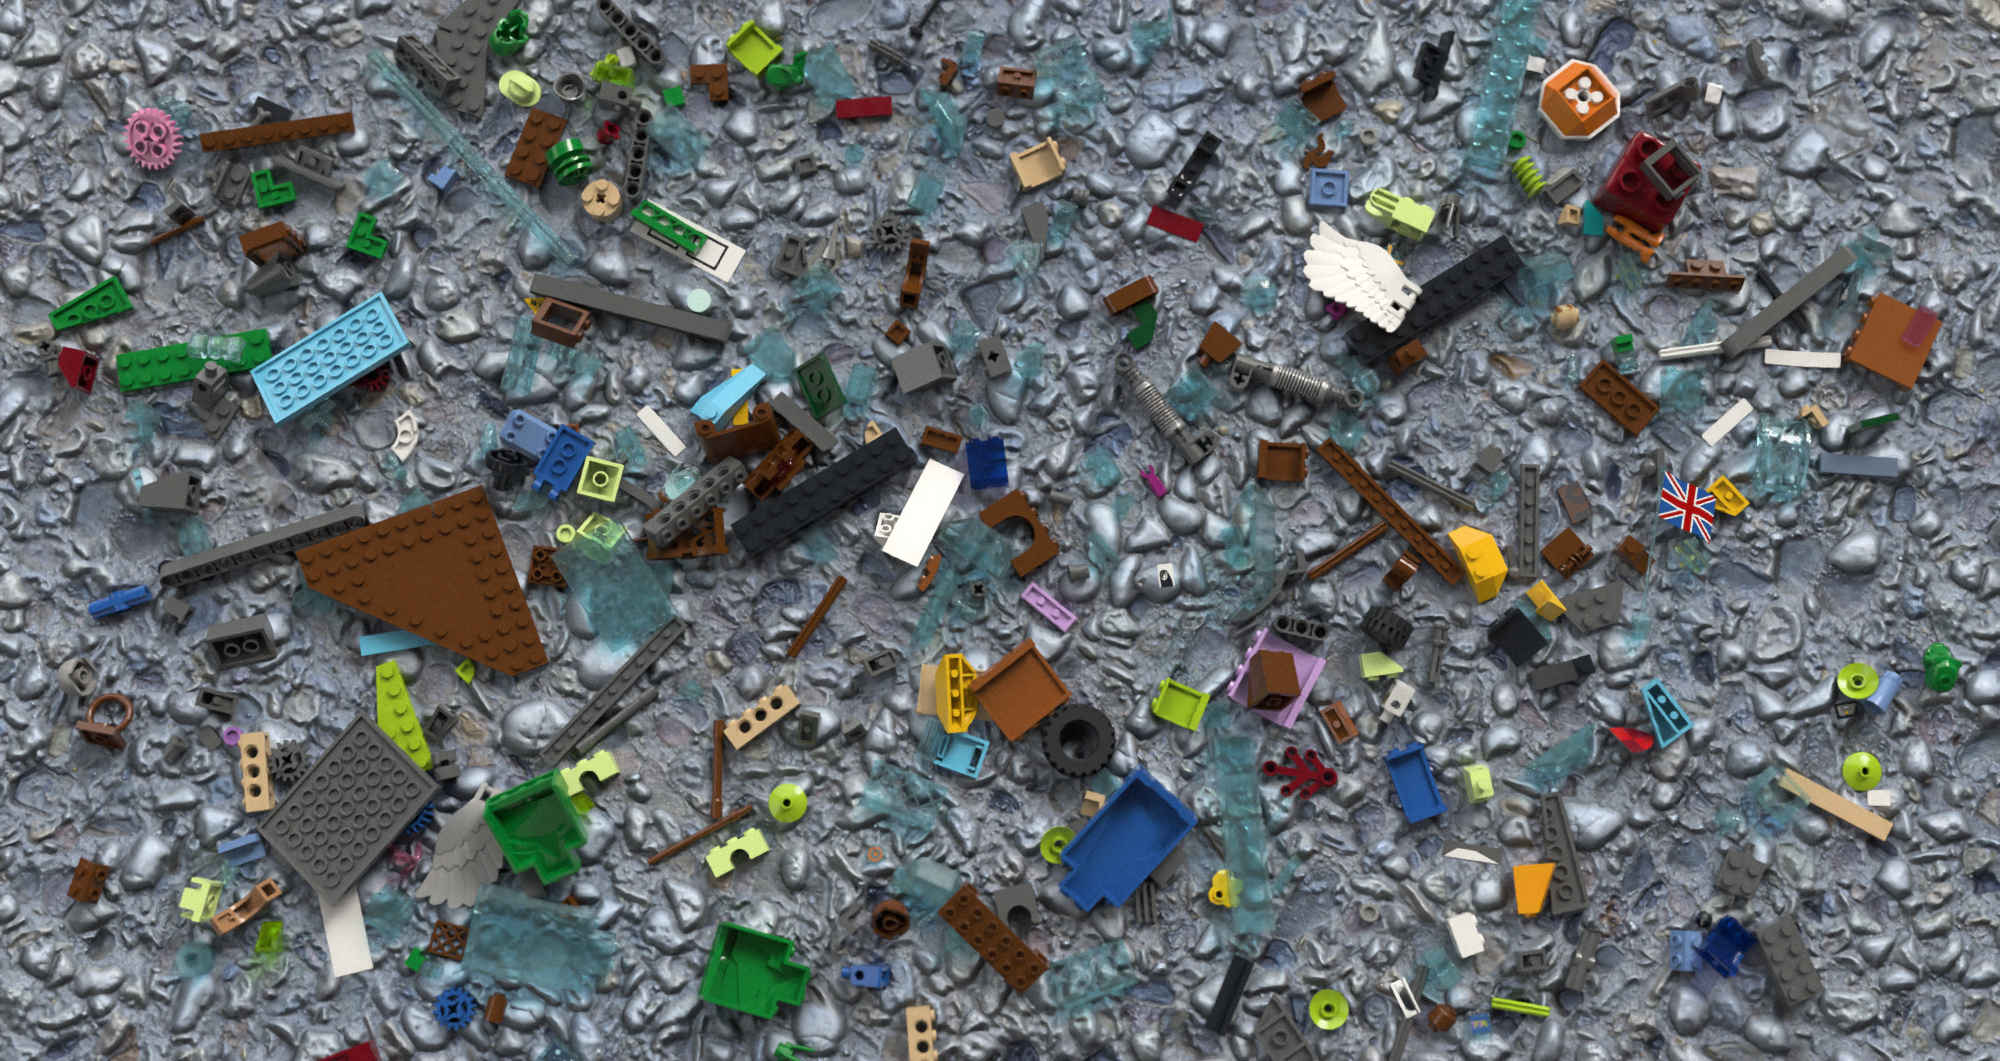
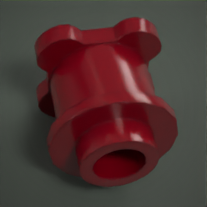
[596,120,620,146]

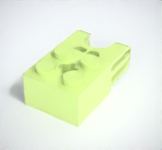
[1365,188,1435,242]

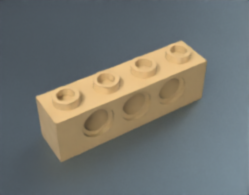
[723,684,801,750]
[238,731,276,812]
[906,1005,938,1061]

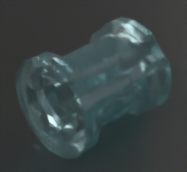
[1713,806,1740,830]

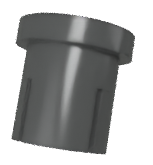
[1067,563,1090,584]
[162,735,189,761]

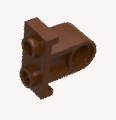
[1381,550,1420,592]

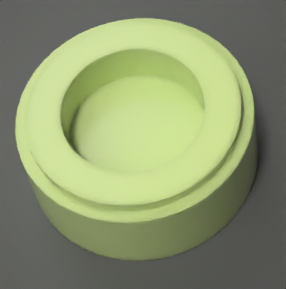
[556,524,576,544]

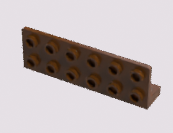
[937,880,1050,994]

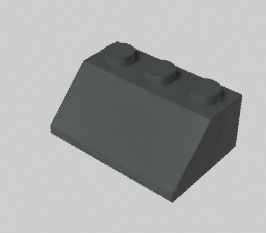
[206,613,277,669]

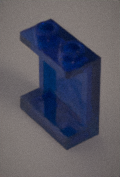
[965,436,1009,491]
[1695,914,1758,979]

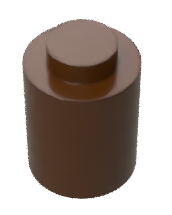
[483,992,509,1023]

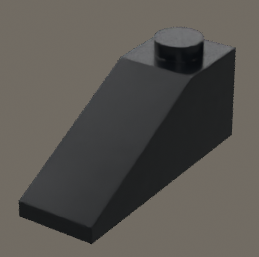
[1529,654,1596,691]

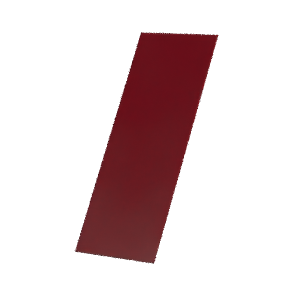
[1146,205,1204,242]

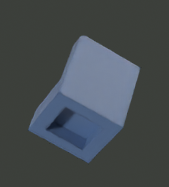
[427,166,460,194]

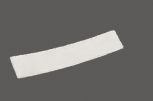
[1765,349,1841,368]

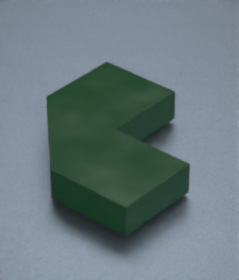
[1126,299,1158,351]

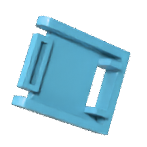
[933,732,990,779]

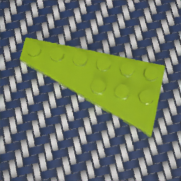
[376,660,436,772]

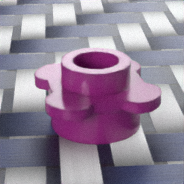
[1326,300,1348,321]

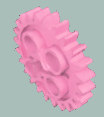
[123,108,183,170]

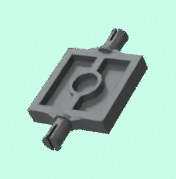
[1713,842,1767,907]

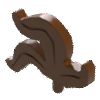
[1303,133,1335,170]

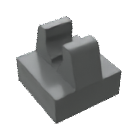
[841,716,867,743]

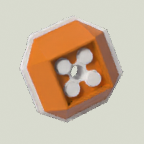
[1537,59,1620,141]

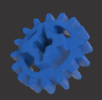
[433,987,477,1031]

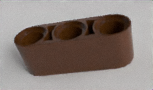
[1103,275,1160,317]

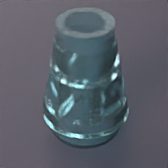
[479,424,498,453]

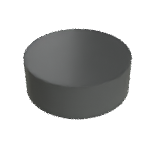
[986,109,1005,129]

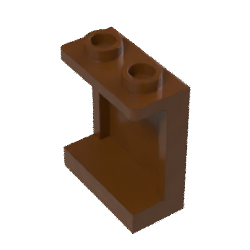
[1256,439,1309,483]

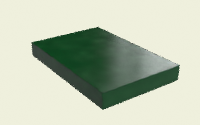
[793,352,847,421]

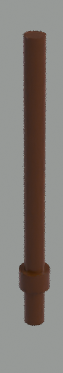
[647,803,754,866]

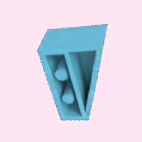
[1639,677,1694,749]

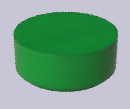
[1506,131,1526,151]

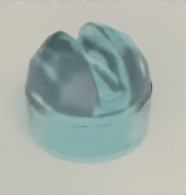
[1337,119,1354,136]

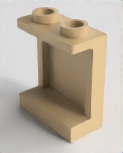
[1009,137,1067,193]

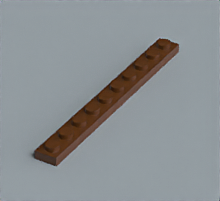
[1315,436,1466,587]

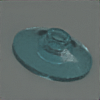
[1240,275,1277,312]

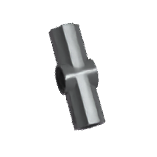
[1564,930,1601,992]

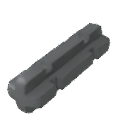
[868,39,903,64]

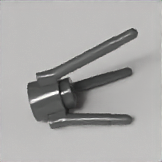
[1430,194,1462,238]

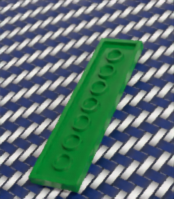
[116,328,272,393]

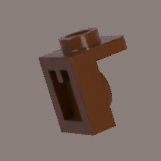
[939,58,959,91]

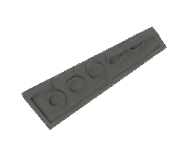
[1539,791,1591,915]

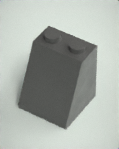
[891,341,958,395]
[137,470,203,514]

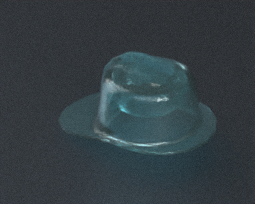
[1012,342,1047,382]

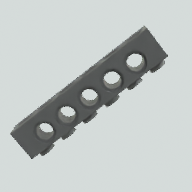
[642,456,749,548]

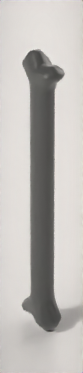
[205,108,271,183]

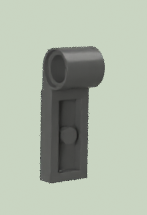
[1644,77,1701,118]

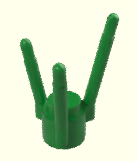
[773,1041,816,1061]

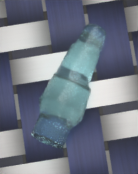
[1568,354,1579,382]

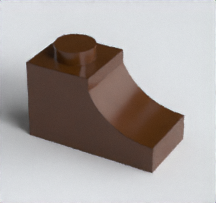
[1612,534,1656,576]

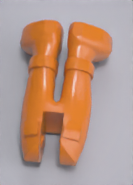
[1606,214,1665,265]

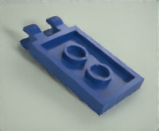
[531,424,596,502]

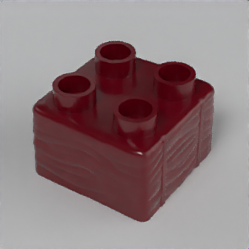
[1593,131,1701,234]

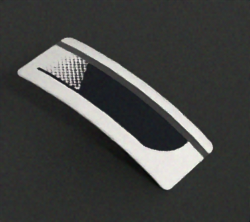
[1391,978,1420,1018]

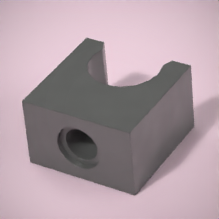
[993,882,1040,927]

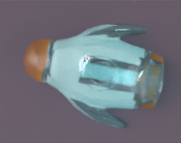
[657,463,702,503]

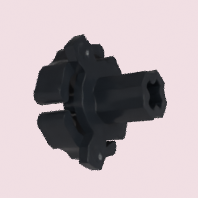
[484,448,530,492]

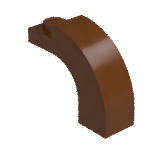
[899,238,930,309]

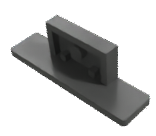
[271,145,347,191]

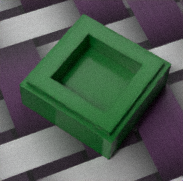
[662,86,686,110]

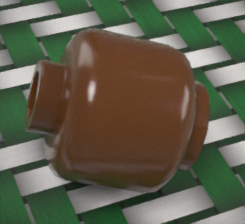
[1427,1003,1457,1033]

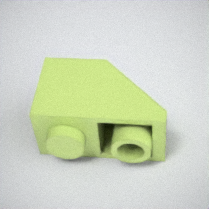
[1358,652,1403,681]

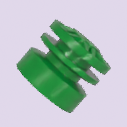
[545,138,595,187]

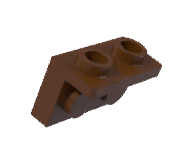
[996,66,1037,100]

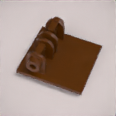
[1540,526,1594,580]

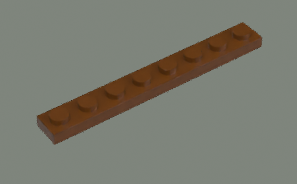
[199,112,356,154]

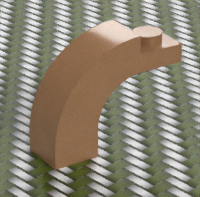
[209,878,282,937]

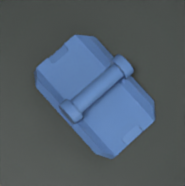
[499,409,557,463]

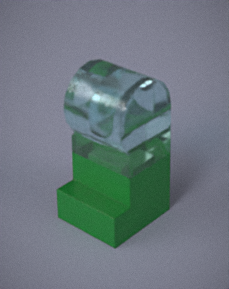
[1610,333,1638,372]
[404,946,444,979]

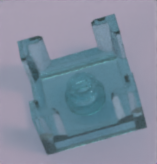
[1661,366,1706,409]

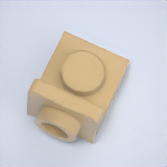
[1795,404,1829,430]

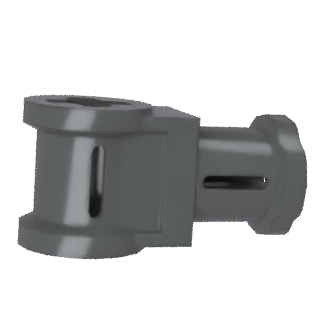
[36,338,64,378]

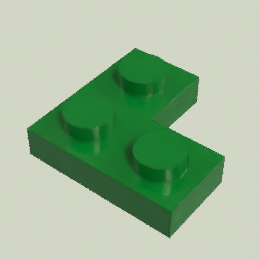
[251,169,298,210]
[346,212,389,260]

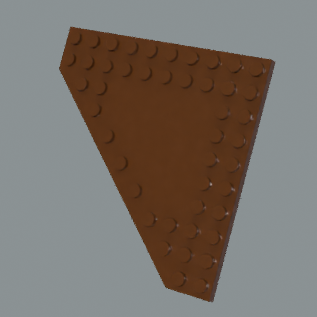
[295,485,549,677]

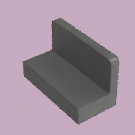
[163,187,196,225]

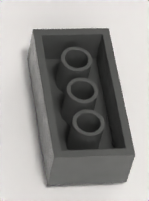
[1748,915,1825,1006]

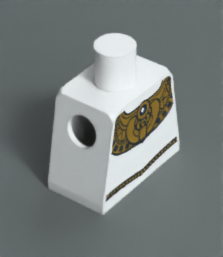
[1379,678,1416,724]

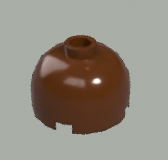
[871,899,910,939]

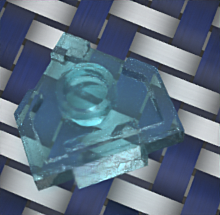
[1002,239,1042,281]

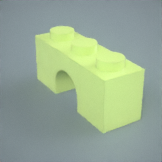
[560,750,621,798]
[706,827,770,878]

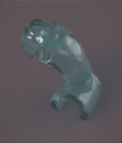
[385,452,407,480]

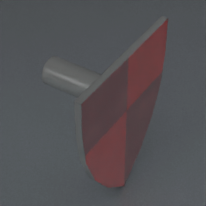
[1608,727,1654,760]

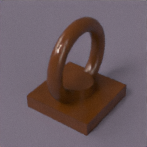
[75,693,134,750]

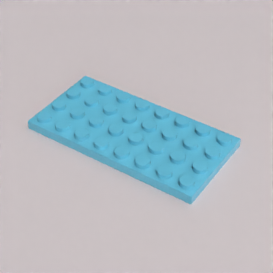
[250,292,412,427]

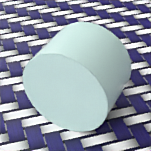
[687,289,713,316]

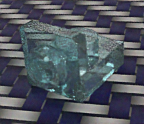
[1489,470,1511,501]

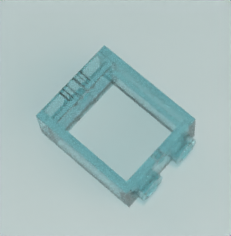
[1746,760,1811,824]

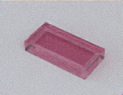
[1901,305,1938,348]

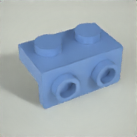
[1670,930,1702,971]

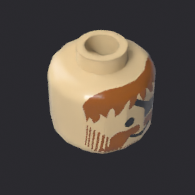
[1550,304,1579,330]

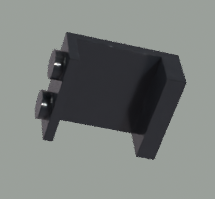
[1487,606,1548,668]

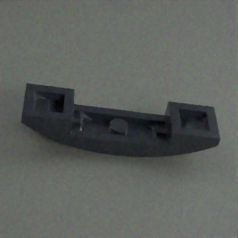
[1166,131,1223,202]

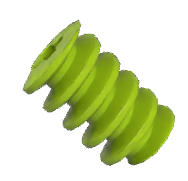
[1509,156,1547,199]

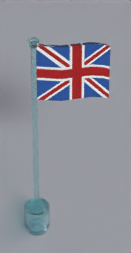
[1630,466,1716,640]

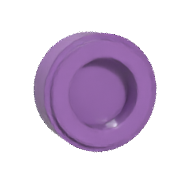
[223,727,244,746]

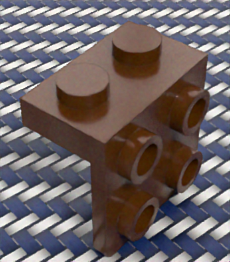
[1297,70,1346,124]

